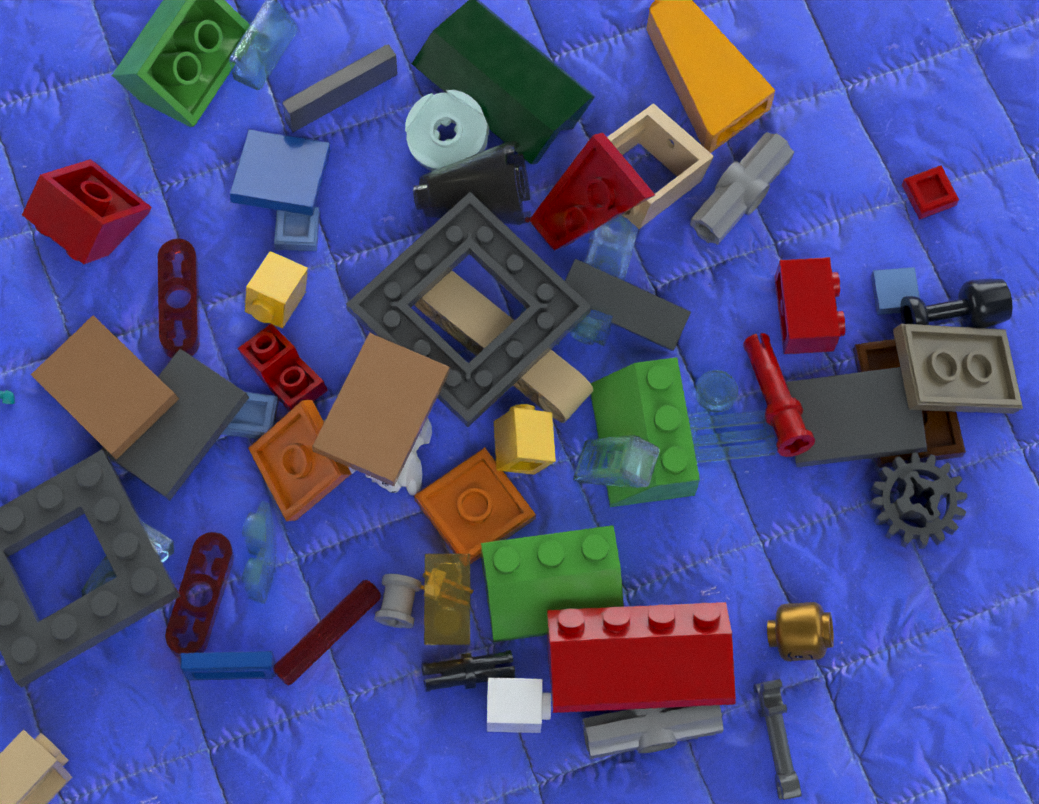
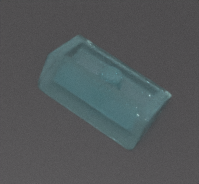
[229,0,298,90]

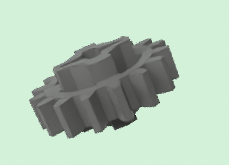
[870,452,968,549]

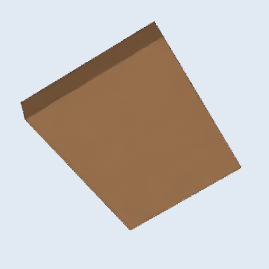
[31,315,179,460]
[312,333,450,486]

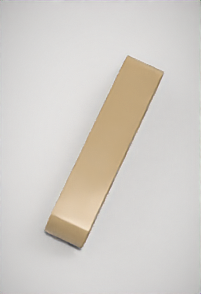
[415,271,593,423]

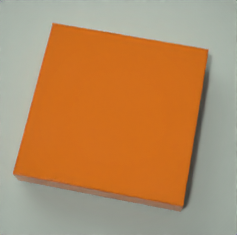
[248,400,352,522]
[414,448,536,568]

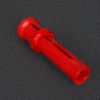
[743,333,815,457]

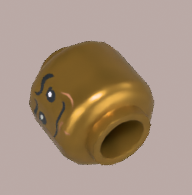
[767,602,834,661]

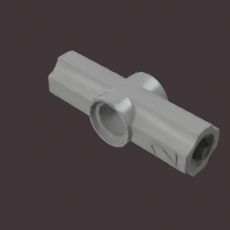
[690,132,794,245]
[582,705,724,759]

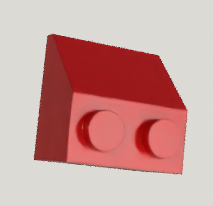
[22,159,152,264]

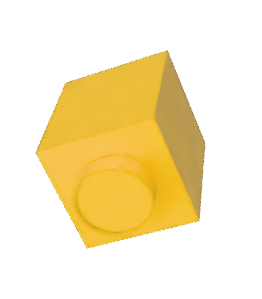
[245,251,308,329]
[493,404,556,475]

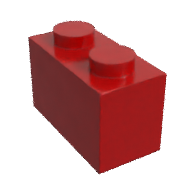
[774,257,845,354]

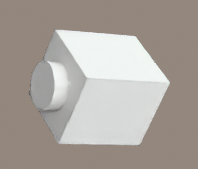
[487,678,551,733]

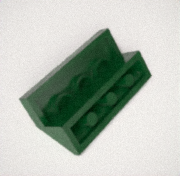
[411,0,595,164]

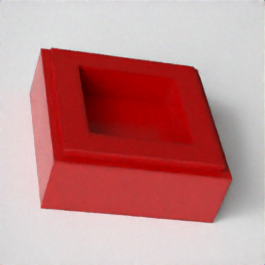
[902,165,959,220]

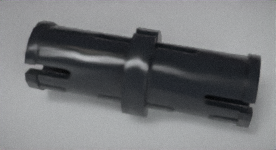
[422,650,515,692]

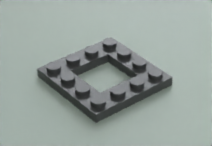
[346,192,592,427]
[0,450,180,688]

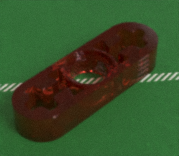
[158,239,200,358]
[165,532,234,659]

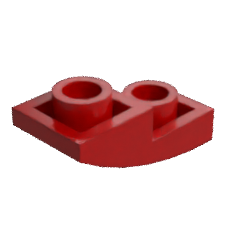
[238,324,328,411]

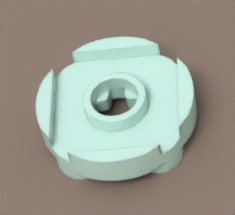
[405,90,489,175]

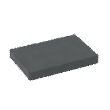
[101,349,249,501]
[786,367,927,467]

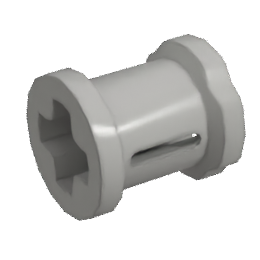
[374,574,421,628]

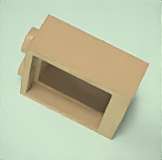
[607,103,714,229]
[0,729,72,804]

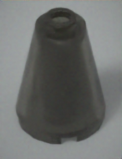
[413,141,531,225]

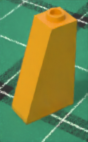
[646,0,776,153]

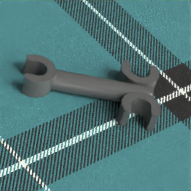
[753,679,802,800]

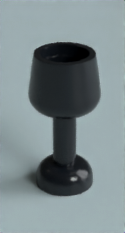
[900,279,1013,328]

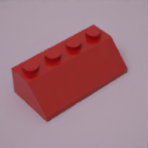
[547,602,736,713]

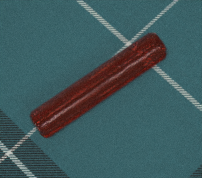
[274,579,381,685]

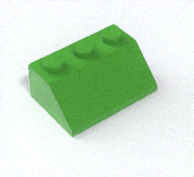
[111,0,257,127]
[590,357,700,507]
[481,525,624,642]

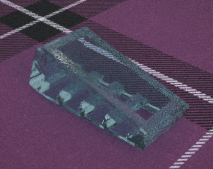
[573,435,659,488]

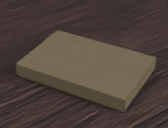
[893,324,1023,414]

